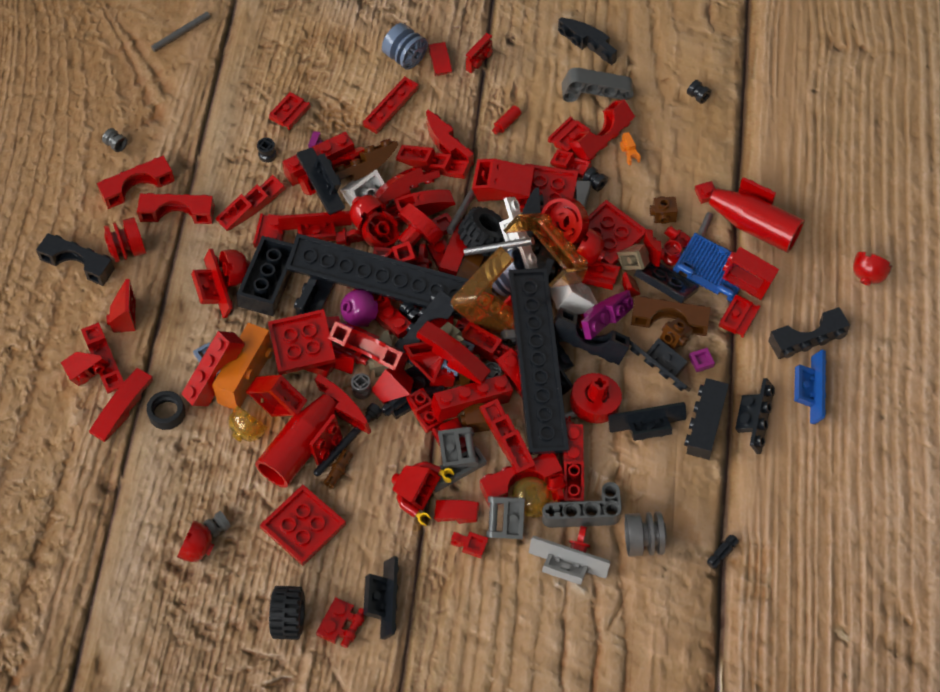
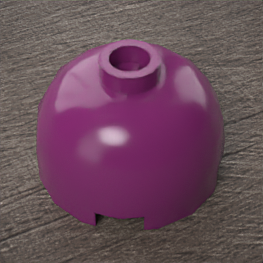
[340,289,378,328]

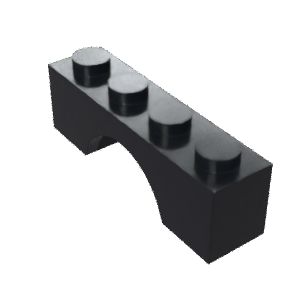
[36,233,115,286]
[394,290,461,366]
[553,307,630,365]
[768,307,850,359]

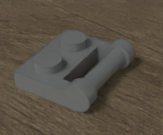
[438,427,479,470]
[486,496,525,539]

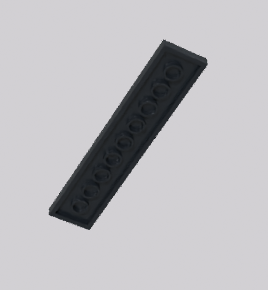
[286,233,479,319]
[508,268,569,455]

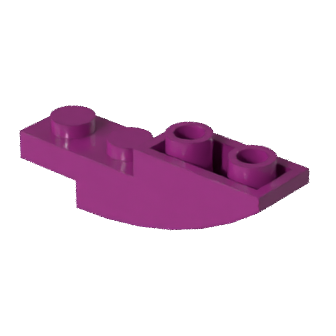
[581,290,633,339]

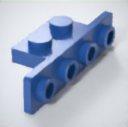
[794,350,827,425]

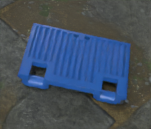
[673,233,748,302]

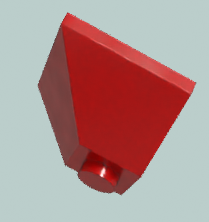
[106,279,136,333]

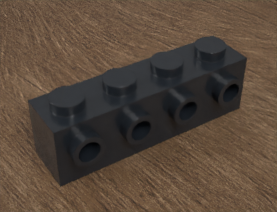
[684,378,729,460]

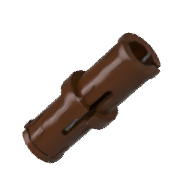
[323,449,353,489]

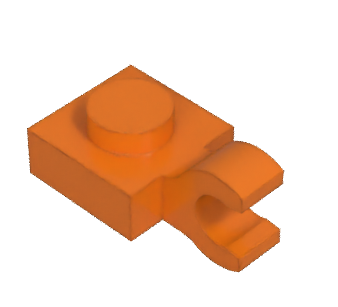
[620,132,641,166]

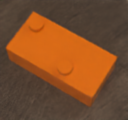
[212,322,274,411]

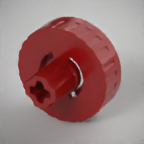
[539,197,589,247]
[398,203,444,246]
[569,373,622,424]

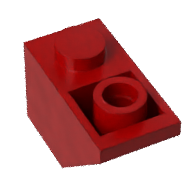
[60,352,110,386]

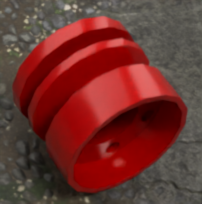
[104,217,146,263]

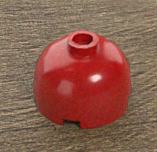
[350,195,387,230]
[362,211,400,248]
[571,228,606,266]
[219,249,251,287]
[853,252,893,286]
[177,520,214,562]

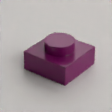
[308,131,323,148]
[689,348,715,373]

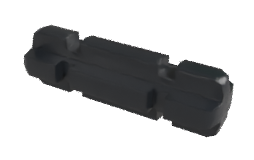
[381,389,415,416]
[707,535,739,569]

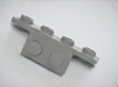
[529,536,611,585]

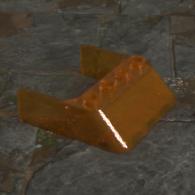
[503,213,588,288]
[451,246,551,333]

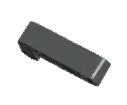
[562,68,634,102]
[542,482,621,528]

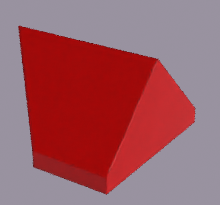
[403,342,444,384]
[371,368,414,404]

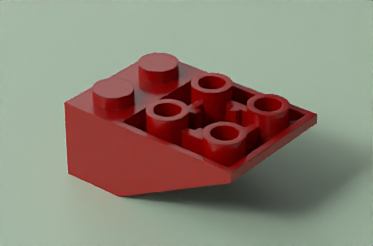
[472,158,535,202]

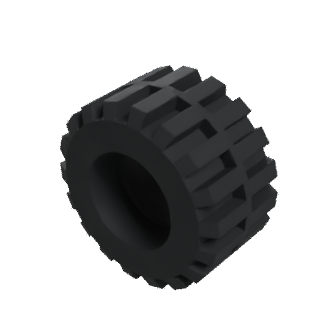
[458,206,505,256]
[269,586,305,640]

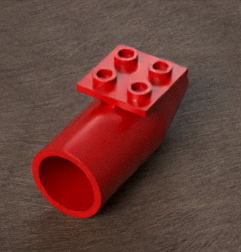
[709,177,805,253]
[255,394,342,488]

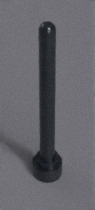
[313,403,383,476]

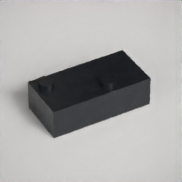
[237,236,293,317]

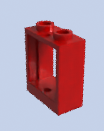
[722,247,779,300]
[246,375,307,417]

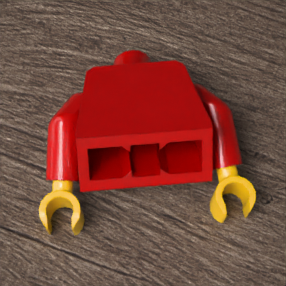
[392,461,454,526]

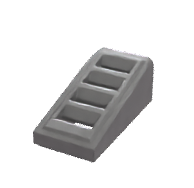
[575,181,591,208]

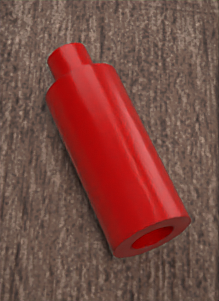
[492,105,522,135]

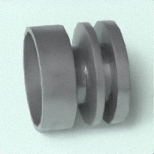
[624,512,667,557]

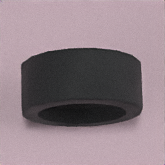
[146,391,185,430]

